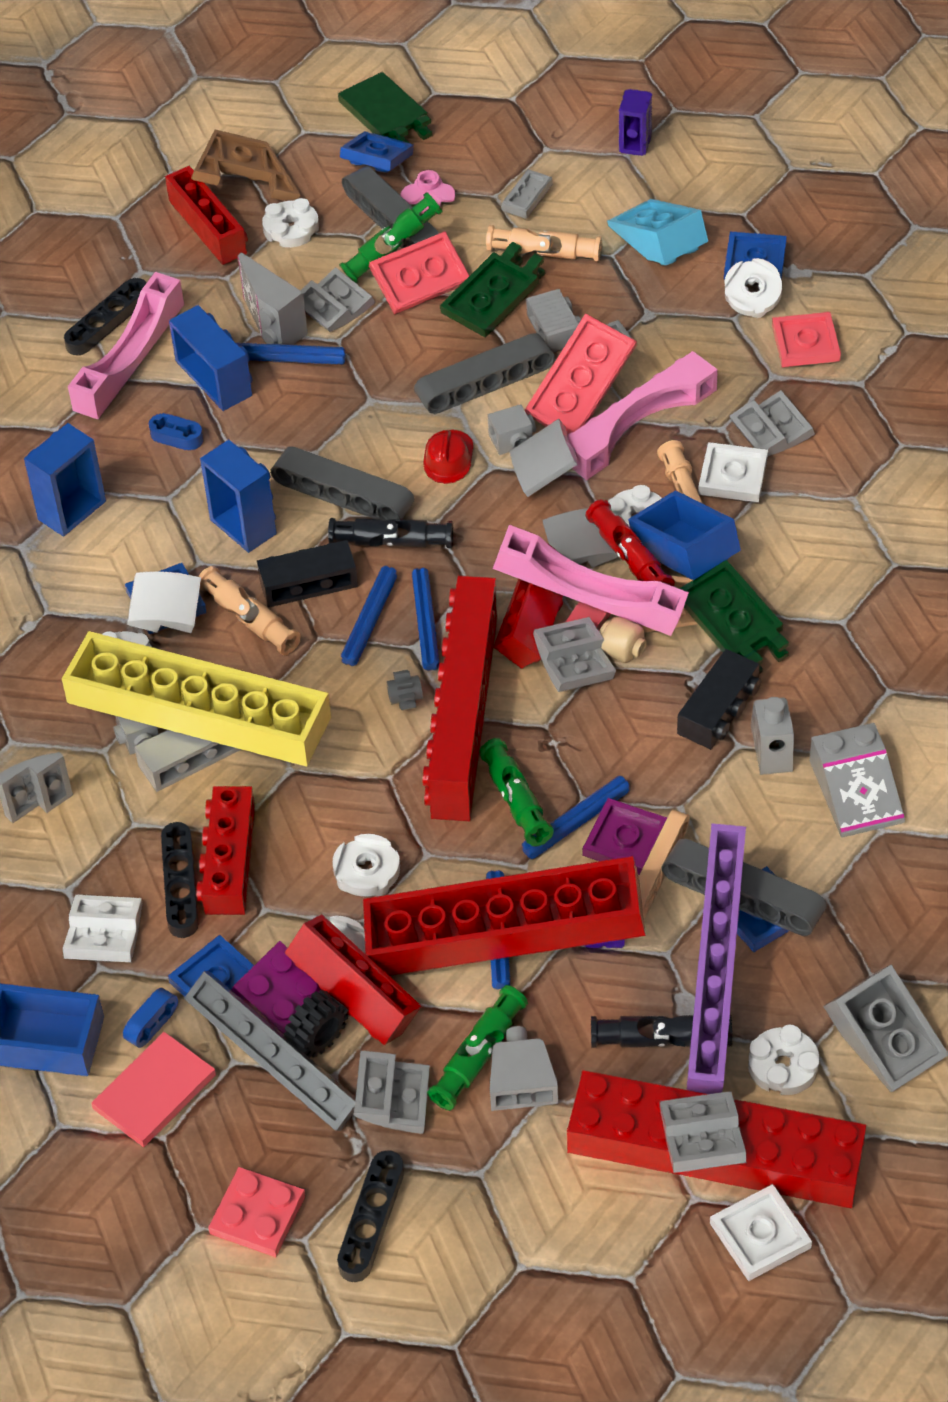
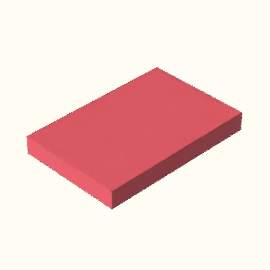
[369,231,469,314]
[91,1032,216,1147]

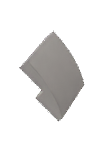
[300,267,375,332]
[729,390,815,456]
[510,419,578,497]
[542,508,619,568]
[533,617,616,692]
[0,752,73,823]
[354,1050,430,1134]
[660,1091,746,1173]

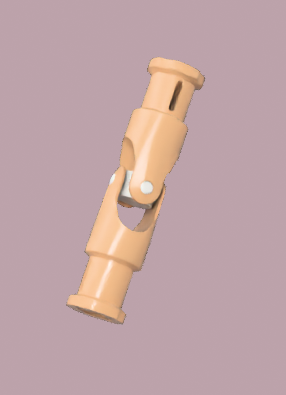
[486,225,602,262]
[199,566,301,656]

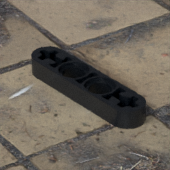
[64,278,147,356]
[161,822,199,938]
[337,1150,404,1282]

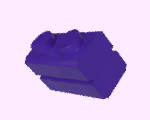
[619,89,652,156]

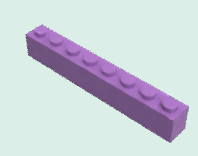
[687,823,746,1094]

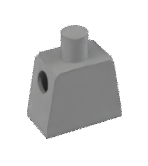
[751,697,794,775]
[490,1026,558,1111]

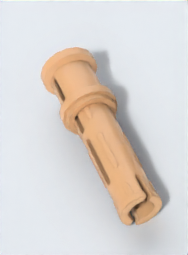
[657,440,702,503]

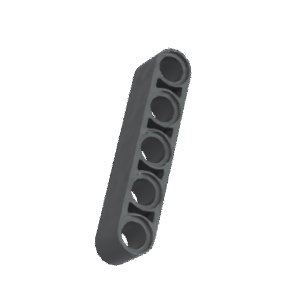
[342,166,439,249]
[414,333,555,414]
[270,446,415,521]
[661,839,827,936]

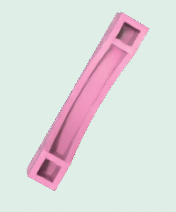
[68,272,184,419]
[567,351,718,480]
[493,525,689,636]

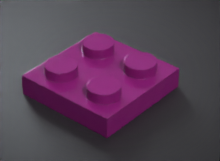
[582,798,667,875]
[231,941,321,1035]

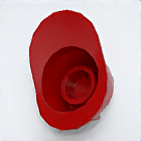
[423,429,474,484]

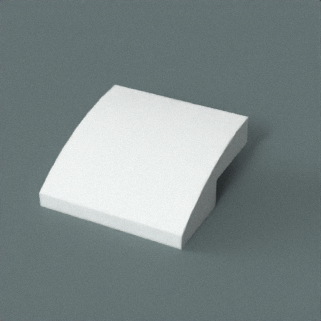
[127,571,201,633]
[63,895,142,962]

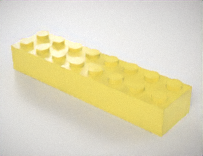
[62,631,331,767]

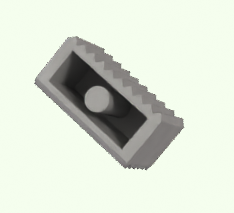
[526,289,581,352]

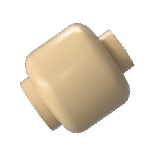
[599,616,647,663]

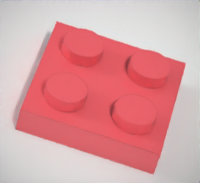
[772,312,841,367]
[208,1167,306,1257]

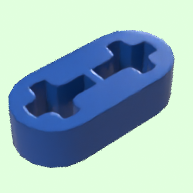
[148,413,203,450]
[123,988,178,1048]

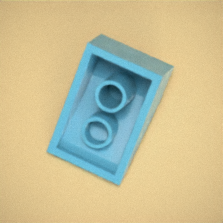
[607,199,708,265]

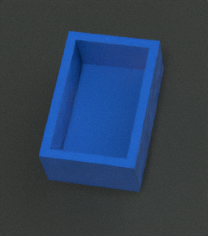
[169,305,253,411]
[24,423,106,537]
[200,439,277,553]
[628,490,741,580]
[0,983,104,1076]

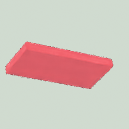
[525,314,637,435]

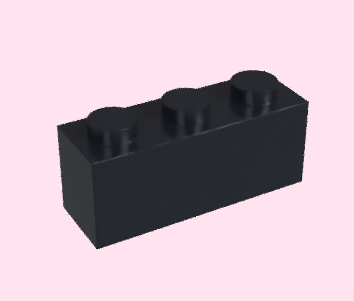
[257,540,358,608]
[677,649,761,750]

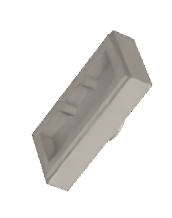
[501,169,553,219]

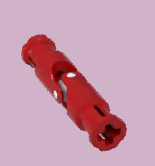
[585,499,675,587]

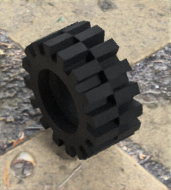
[284,990,349,1058]

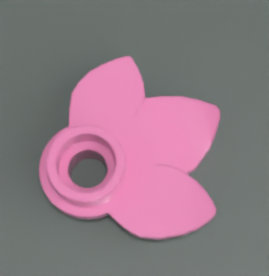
[400,170,455,214]

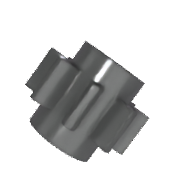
[386,669,423,710]

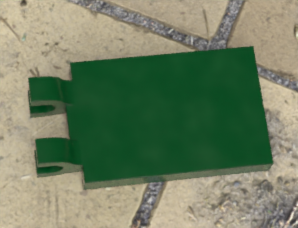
[338,72,432,143]
[440,242,545,338]
[679,559,789,674]

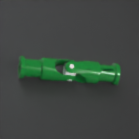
[339,192,443,284]
[479,738,554,846]
[427,985,528,1111]

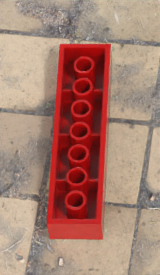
[423,576,498,822]
[363,856,646,976]
[567,1070,867,1209]

